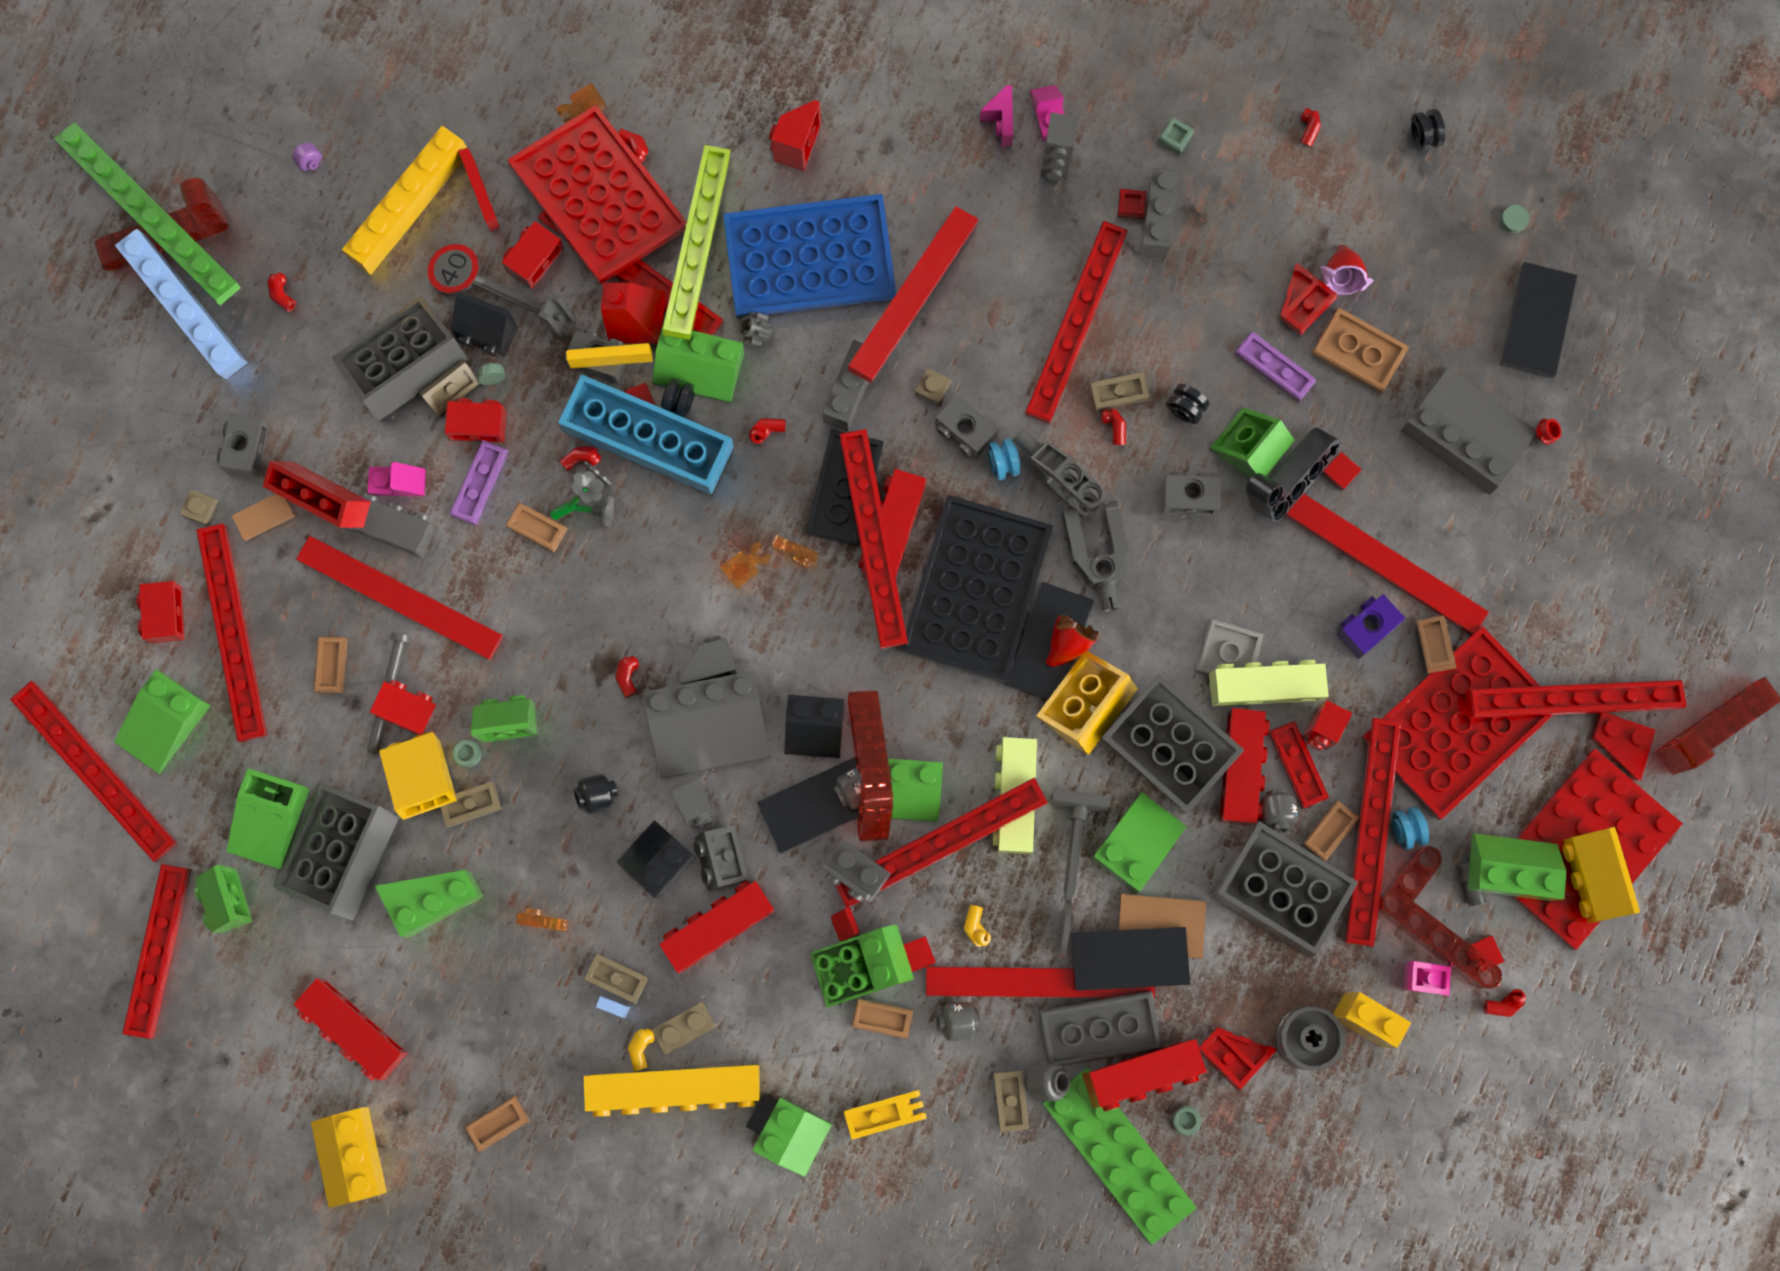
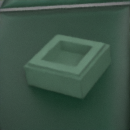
[1157,117,1195,155]

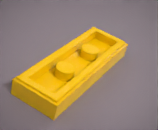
[566,343,653,368]

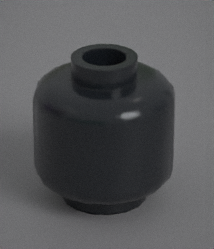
[574,774,618,814]

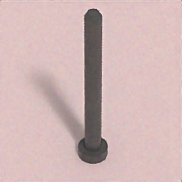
[367,632,411,755]

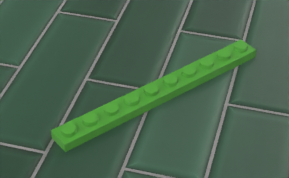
[54,122,241,305]

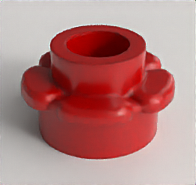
[1535,418,1561,445]

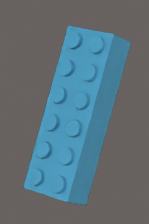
[558,374,734,495]

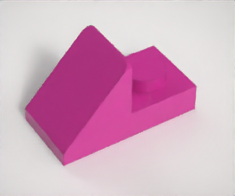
[979,85,1013,146]
[1030,85,1064,141]
[367,462,426,497]
[1403,961,1451,996]

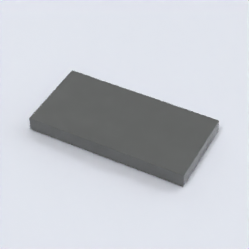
[1038,990,1162,1066]

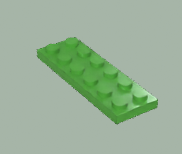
[1042,1067,1197,1245]

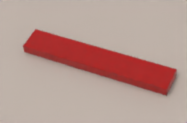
[122,864,192,1039]

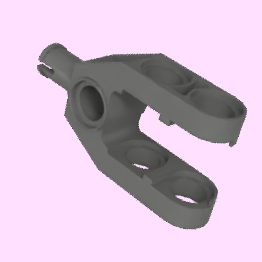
[1013,428,1103,519]
[1062,501,1128,612]

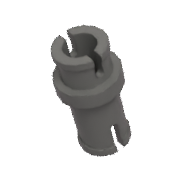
[1458,862,1487,906]

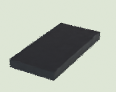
[1500,262,1577,378]
[805,429,884,547]
[1005,582,1094,701]
[757,755,883,854]
[1071,927,1190,991]

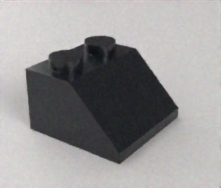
[451,291,518,357]
[784,695,845,759]
[617,820,696,900]

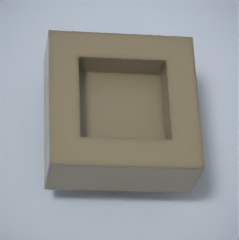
[915,368,951,406]
[180,489,219,526]

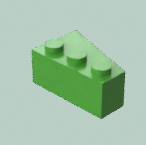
[375,870,484,938]

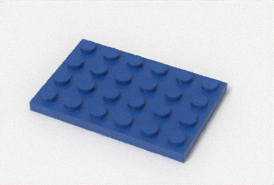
[723,194,896,319]

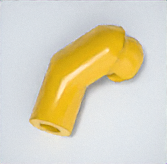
[964,905,991,947]
[628,1028,655,1072]

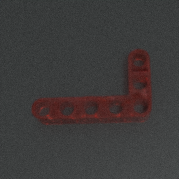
[94,178,229,271]
[1655,677,1780,775]
[848,690,893,842]
[1379,846,1502,989]

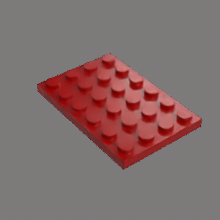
[507,105,687,285]
[1361,626,1553,821]
[1511,749,1683,950]

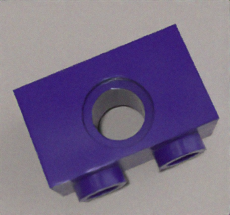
[1337,594,1406,659]

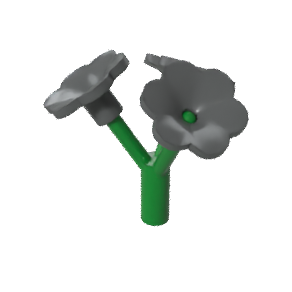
[550,461,614,528]

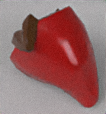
[1046,614,1100,667]

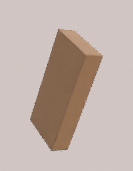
[232,494,296,541]
[505,502,568,553]
[1416,615,1456,673]
[314,637,348,694]
[1302,800,1359,862]
[852,999,913,1039]
[464,1096,530,1152]

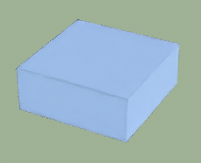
[596,996,630,1018]

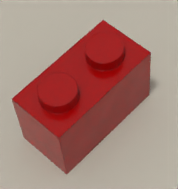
[502,221,564,289]
[445,398,507,443]
[136,581,184,644]
[369,679,437,735]
[1302,700,1353,751]

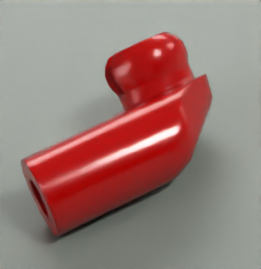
[1300,108,1321,147]
[618,128,649,162]
[267,272,296,312]
[1101,408,1126,445]
[749,418,786,444]
[559,446,601,471]
[615,656,639,698]
[1484,989,1526,1017]

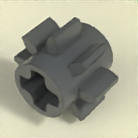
[739,312,773,347]

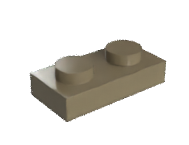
[419,360,480,416]
[1089,372,1150,412]
[440,781,502,828]
[584,953,649,1004]
[652,1002,716,1055]
[993,1070,1029,1133]

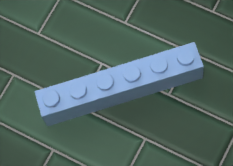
[115,229,248,379]

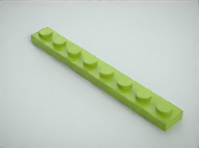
[663,145,731,340]

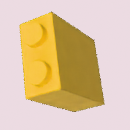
[379,732,457,820]
[1333,992,1411,1048]

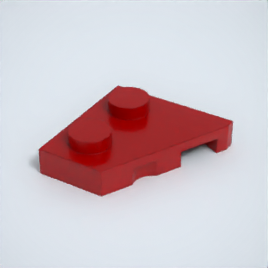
[1280,263,1337,335]
[1591,713,1656,781]
[1199,1028,1277,1091]

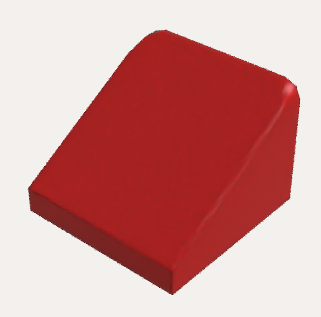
[831,907,860,942]

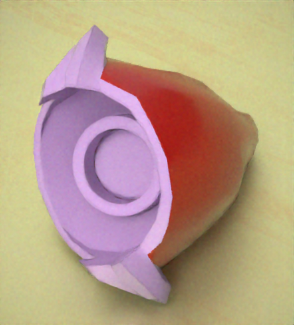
[1320,245,1374,295]

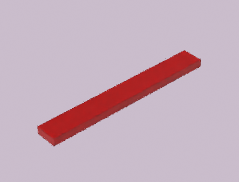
[847,206,979,383]
[537,211,724,336]
[1025,220,1128,424]
[839,429,908,649]
[1285,494,1489,635]
[196,523,268,743]
[296,535,504,660]
[10,680,178,862]
[1466,680,1687,719]
[1344,718,1402,947]
[834,777,1048,908]
[926,967,1155,998]

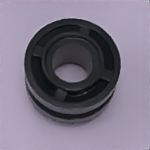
[1411,109,1445,151]
[661,377,695,418]
[1166,384,1210,424]

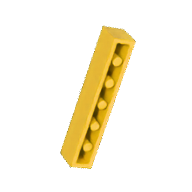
[342,126,467,276]
[584,1064,761,1117]

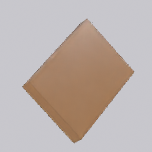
[1311,307,1409,394]
[1118,894,1206,959]

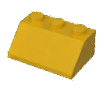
[1036,651,1138,755]
[1563,827,1640,923]
[311,1107,387,1208]

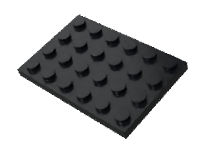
[900,495,1053,683]

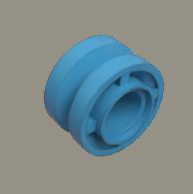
[988,438,1021,481]
[1392,806,1429,850]

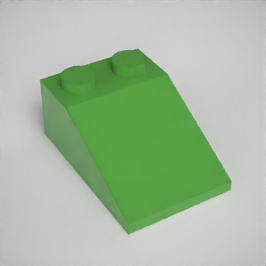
[114,669,211,774]
[1091,792,1187,894]

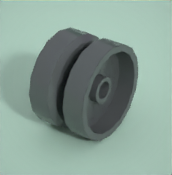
[1274,1007,1345,1071]

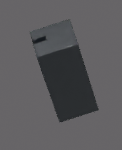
[746,1093,779,1135]

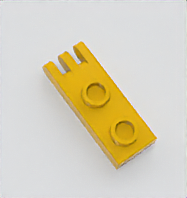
[844,1090,927,1140]

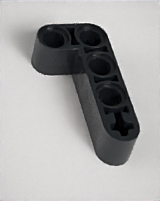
[1246,427,1341,522]

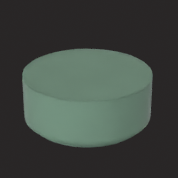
[1500,205,1529,233]
[477,363,505,385]
[452,739,482,768]
[1171,1105,1201,1135]

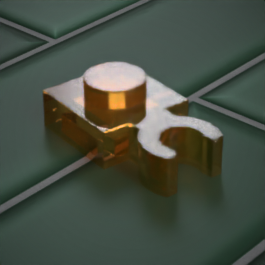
[556,83,607,124]
[772,535,820,569]
[720,542,771,590]
[516,908,569,932]

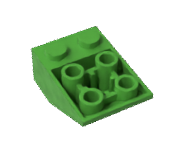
[226,768,310,869]
[810,924,914,1008]

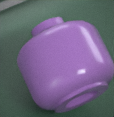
[292,142,322,171]

